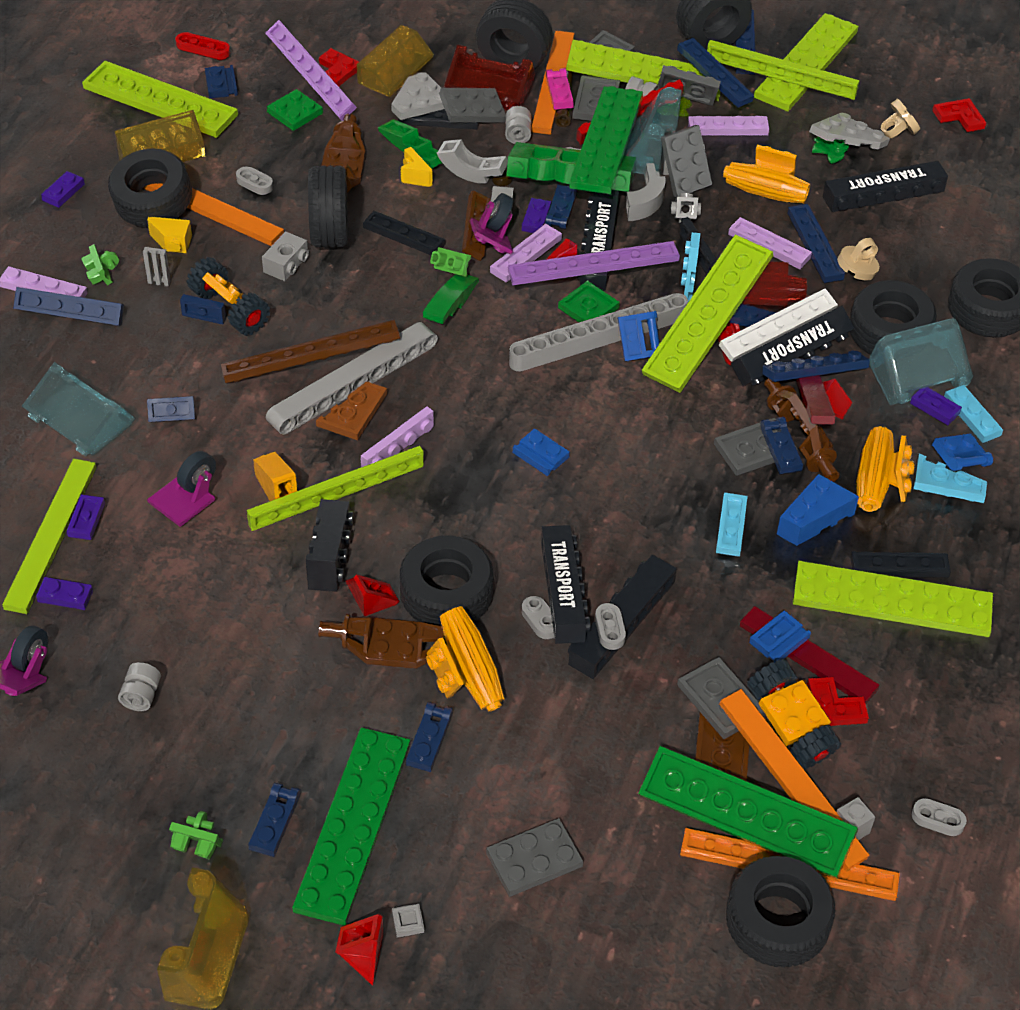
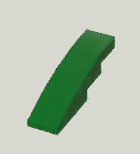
[378,119,442,169]
[423,274,479,324]

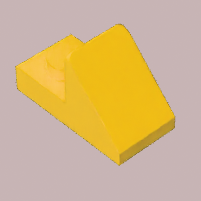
[401,147,432,187]

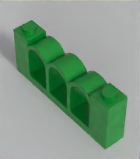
[507,142,636,192]

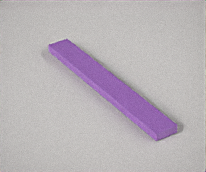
[266,20,357,121]
[508,241,680,285]

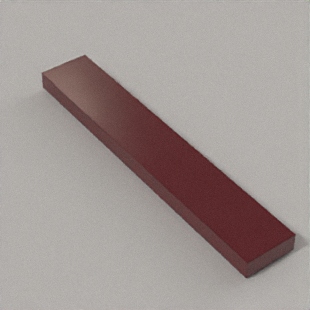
[796,375,835,424]
[740,606,879,704]

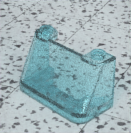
[624,87,682,175]
[869,318,973,405]
[22,362,136,457]

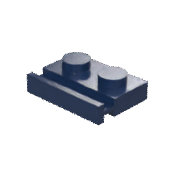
[205,65,238,98]

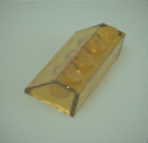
[357,25,433,97]
[115,110,205,162]

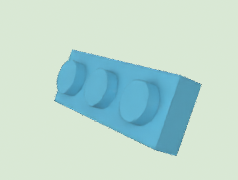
[944,385,1003,443]
[716,493,748,556]

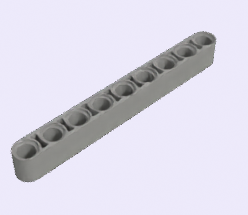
[509,293,688,371]
[266,322,438,435]

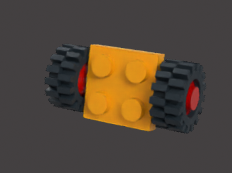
[187,257,270,336]
[747,659,841,769]

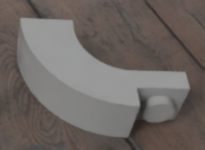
[437,139,508,183]
[626,163,665,221]

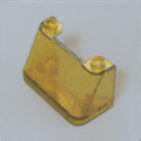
[157,867,248,1009]

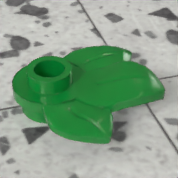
[812,137,849,164]

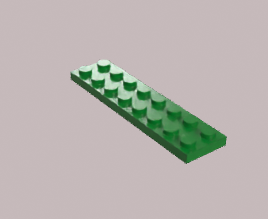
[570,86,643,194]
[292,728,411,926]
[638,746,858,879]

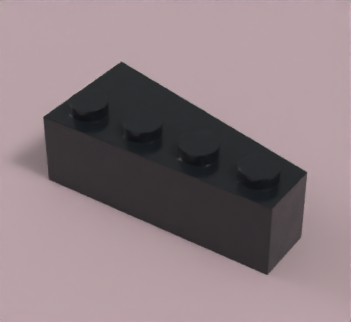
[305,499,354,592]

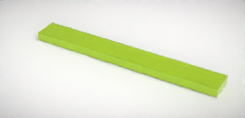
[707,40,859,100]
[247,446,424,531]
[2,459,96,614]

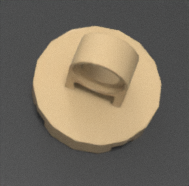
[881,99,920,138]
[837,238,880,280]

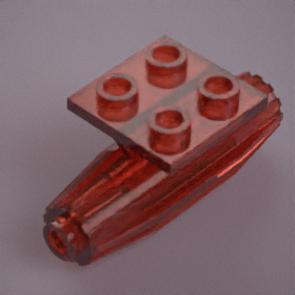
[742,262,807,306]

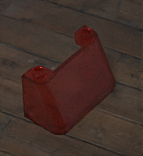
[444,45,535,111]

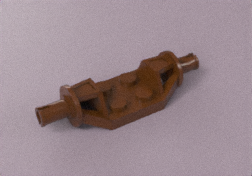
[321,113,366,193]
[764,378,840,482]
[318,614,447,669]

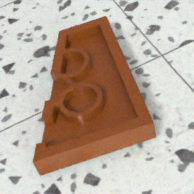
[316,381,387,440]

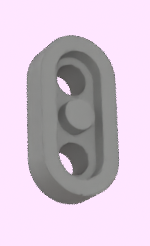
[236,167,273,195]
[522,596,554,639]
[595,603,626,650]
[912,799,967,836]

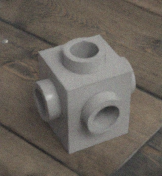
[671,193,701,223]

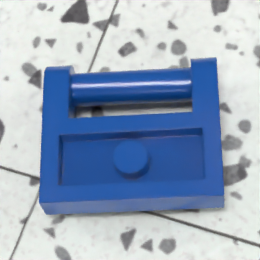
[617,311,660,361]
[932,434,993,471]

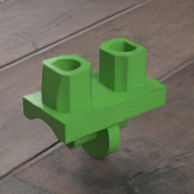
[81,244,119,285]
[430,247,471,276]
[169,811,223,859]

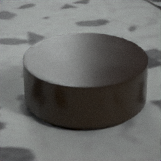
[492,168,512,186]

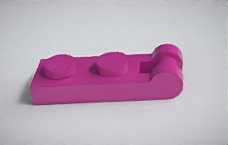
[546,68,573,110]

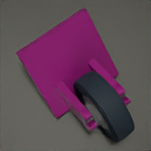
[470,193,513,254]
[147,451,216,527]
[0,626,48,696]

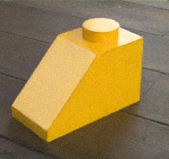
[147,217,192,253]

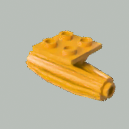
[723,145,810,204]
[856,426,914,512]
[426,606,505,712]

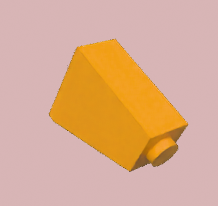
[253,452,297,501]

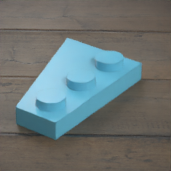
[681,232,700,302]
[914,454,987,503]

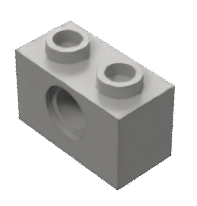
[262,231,309,281]

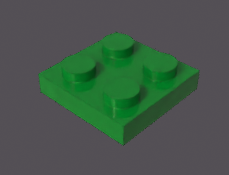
[267,89,323,131]
[558,281,620,323]

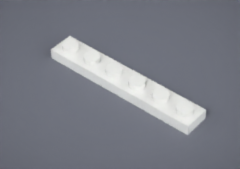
[719,289,838,362]

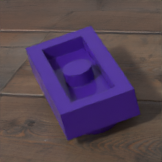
[41,171,85,208]
[522,198,551,233]
[910,385,962,425]
[67,494,105,540]
[36,577,93,610]

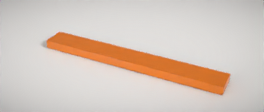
[531,31,574,135]
[143,183,284,246]
[719,689,869,872]
[680,828,900,901]

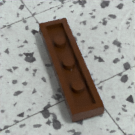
[462,190,491,261]

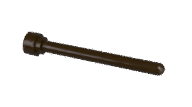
[555,70,573,127]

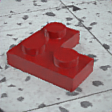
[319,48,361,87]
[932,98,986,132]
[807,677,869,726]

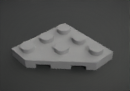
[392,72,445,120]
[809,113,890,149]

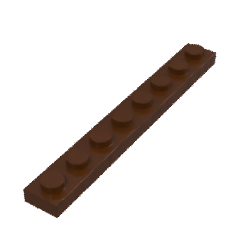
[221,320,400,383]

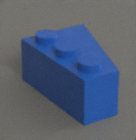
[777,474,859,546]

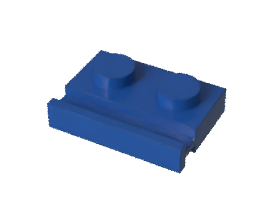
[513,428,570,476]
[749,610,811,663]

